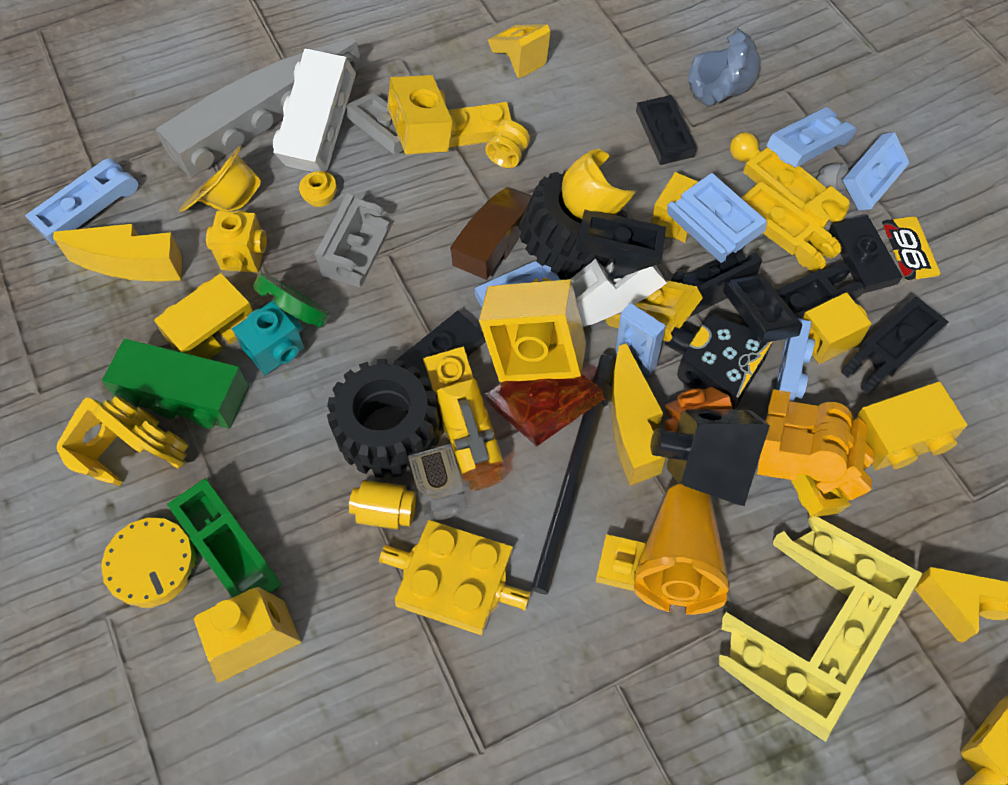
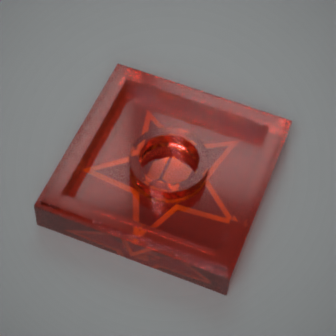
[485,374,604,447]

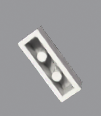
[273,49,356,172]

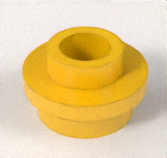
[299,171,337,207]

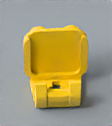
[56,395,189,486]

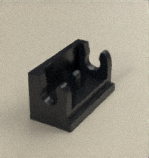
[671,246,762,318]

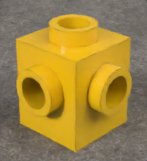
[206,211,267,273]

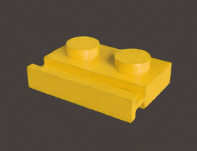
[604,280,703,342]

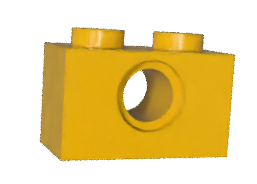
[387,75,456,155]

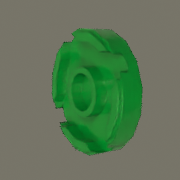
[253,272,331,328]

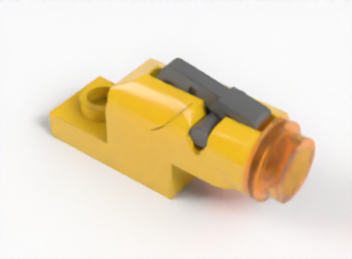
[423,347,505,491]

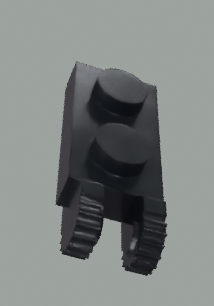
[775,262,866,319]
[841,297,949,395]

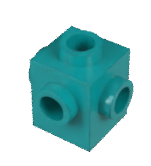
[231,301,304,376]

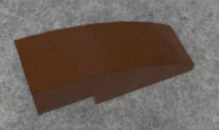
[450,187,531,280]

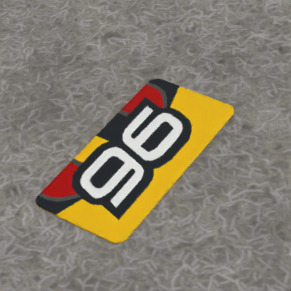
[882,216,941,280]

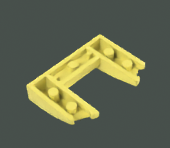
[719,517,923,742]

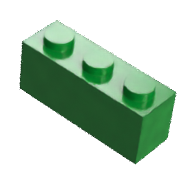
[102,338,249,429]

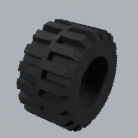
[519,171,628,277]
[327,359,441,478]

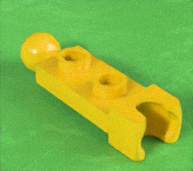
[729,132,850,229]

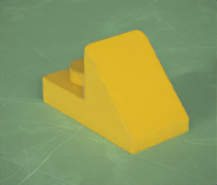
[487,24,551,78]
[915,567,1008,643]

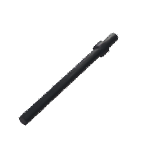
[531,354,616,595]

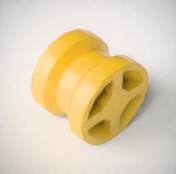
[485,120,530,168]

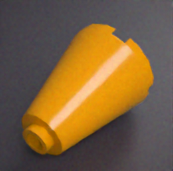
[634,484,730,615]

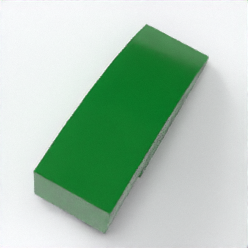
[167,478,282,598]

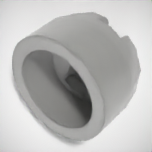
[817,164,849,195]

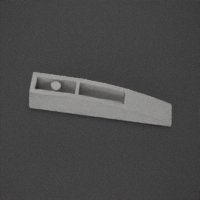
[155,38,362,178]

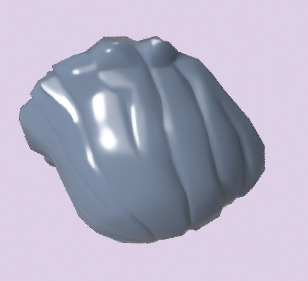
[688,28,761,106]

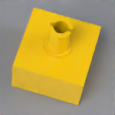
[479,278,586,382]

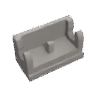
[315,194,391,288]

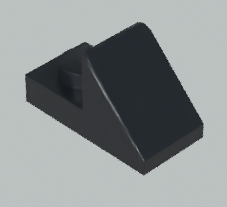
[576,209,666,279]

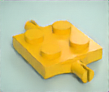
[379,520,531,636]

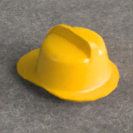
[179,145,261,213]

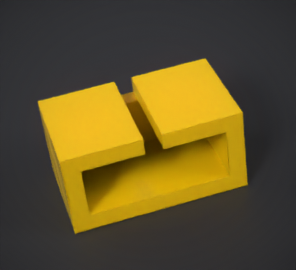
[154,273,253,359]
[855,381,968,471]

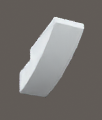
[571,259,667,327]

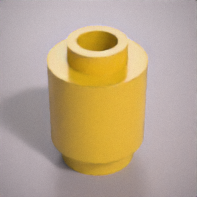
[349,480,417,530]

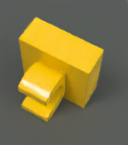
[596,534,646,591]

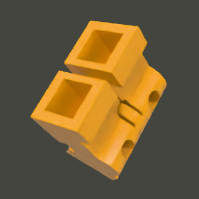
[757,389,875,500]

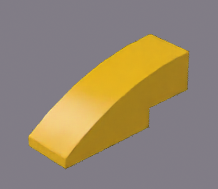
[53,224,183,282]
[611,343,666,486]

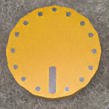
[101,518,196,608]

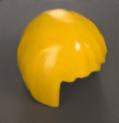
[562,148,635,219]

